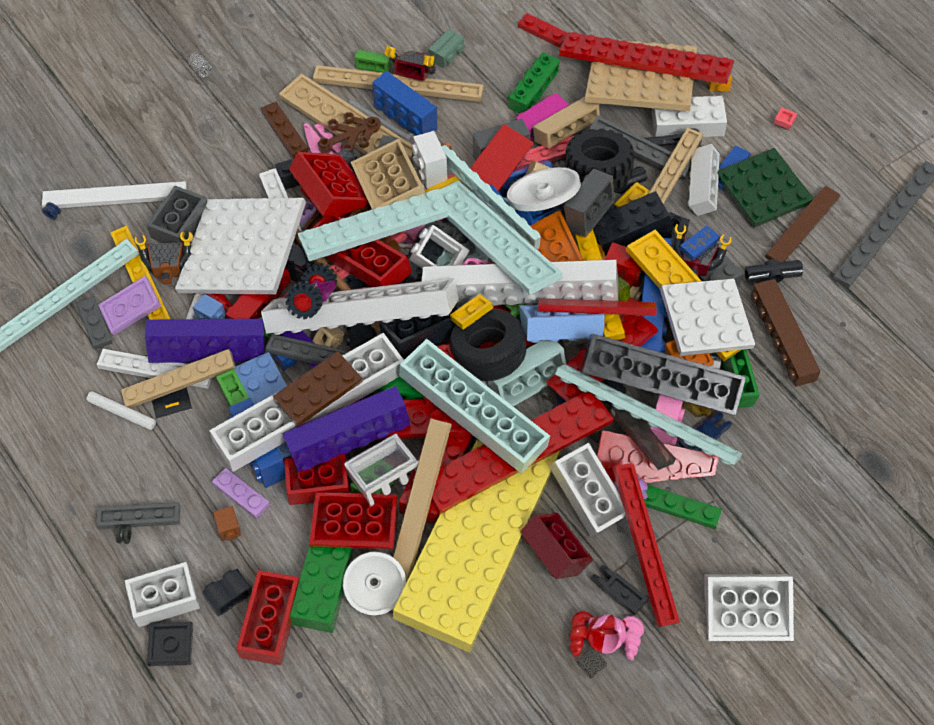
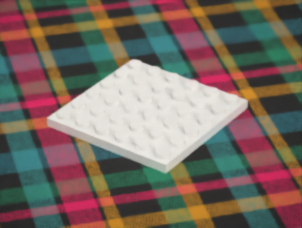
[175,198,306,294]

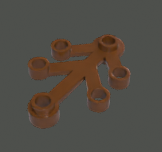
[318,112,381,154]

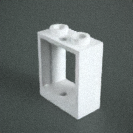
[409,225,469,269]

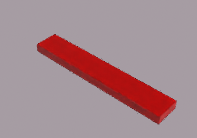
[538,298,657,316]

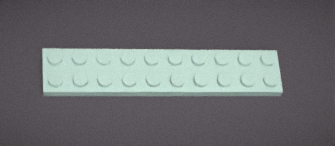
[439,180,563,295]

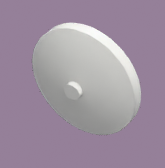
[507,168,581,211]

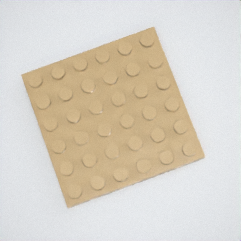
[585,40,697,111]

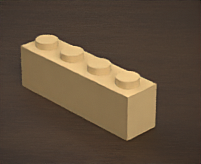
[533,97,600,149]

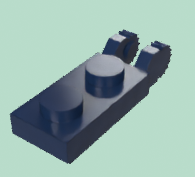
[678,412,732,451]

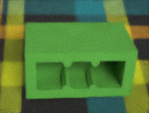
[355,49,393,73]

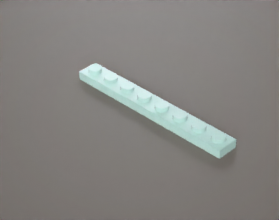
[442,145,541,249]

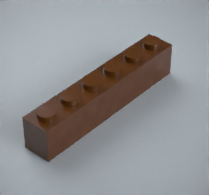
[751,279,821,387]

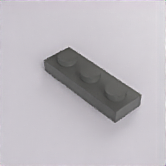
[77,296,113,350]

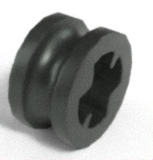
[116,525,132,544]

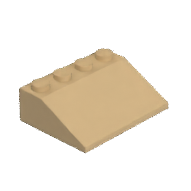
[351,139,426,210]

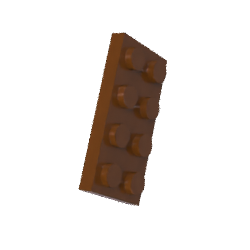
[273,351,363,427]

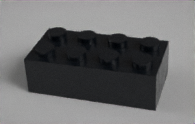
[593,191,673,256]

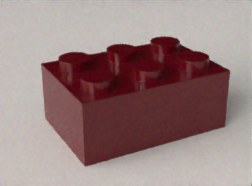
[520,512,594,579]

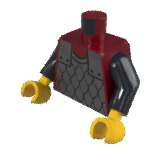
[384,46,436,81]
[673,224,732,277]

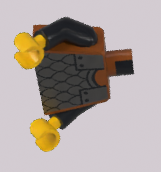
[135,232,193,285]

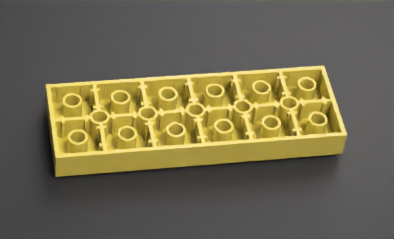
[393,439,563,653]

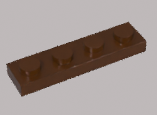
[261,102,308,159]

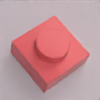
[774,107,798,130]

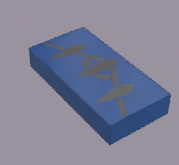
[680,225,720,260]

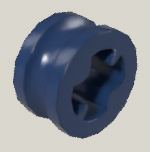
[42,202,61,220]

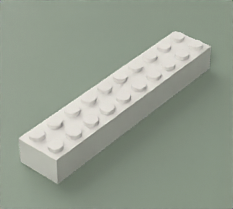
[422,260,618,306]
[261,278,459,335]
[209,333,404,472]

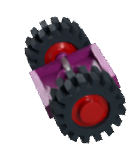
[285,263,338,320]

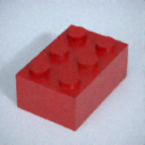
[284,454,349,505]

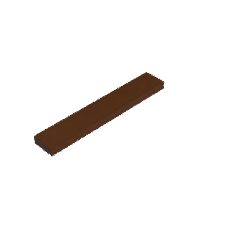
[765,186,841,262]

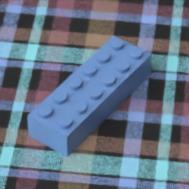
[234,352,293,467]

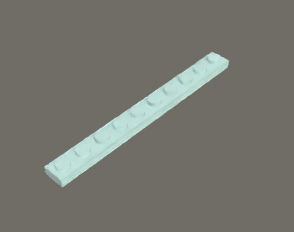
[0,239,139,352]
[556,364,743,465]

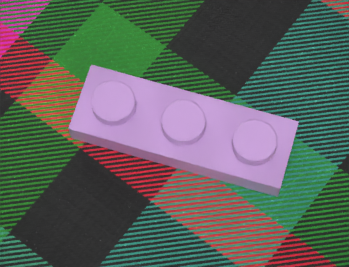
[212,468,270,519]

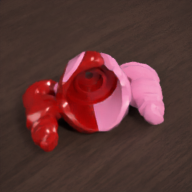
[569,611,644,660]

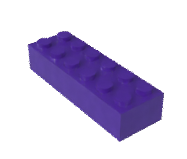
[145,319,265,363]
[283,386,411,472]

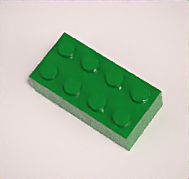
[290,546,353,633]

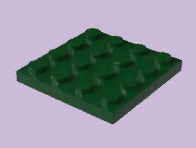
[717,148,814,228]

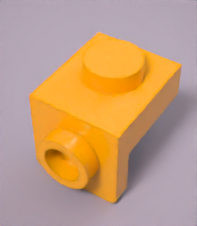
[706,75,732,92]

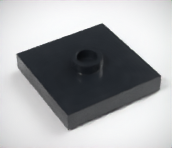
[147,622,193,666]

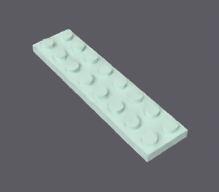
[298,189,451,261]

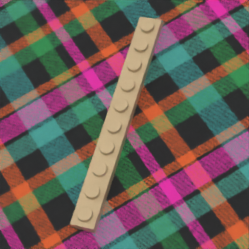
[313,65,483,102]

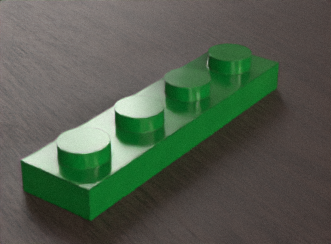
[644,485,722,530]

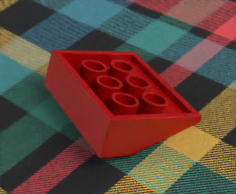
[289,152,370,217]
[309,492,398,549]

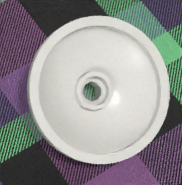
[343,552,406,615]

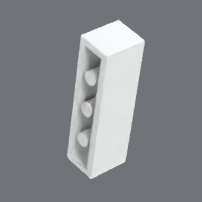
[688,144,720,216]

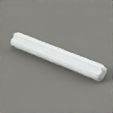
[86,391,156,430]

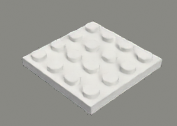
[660,279,755,356]

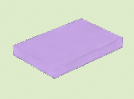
[98,276,162,335]

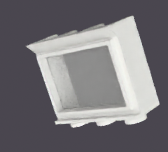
[344,434,419,506]

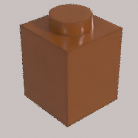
[213,506,241,541]

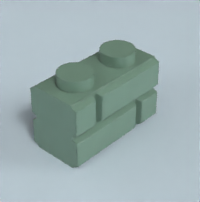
[428,29,465,68]

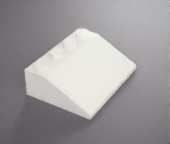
[704,574,794,641]

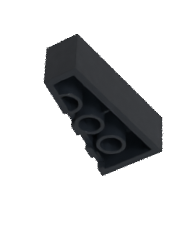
[379,304,460,360]

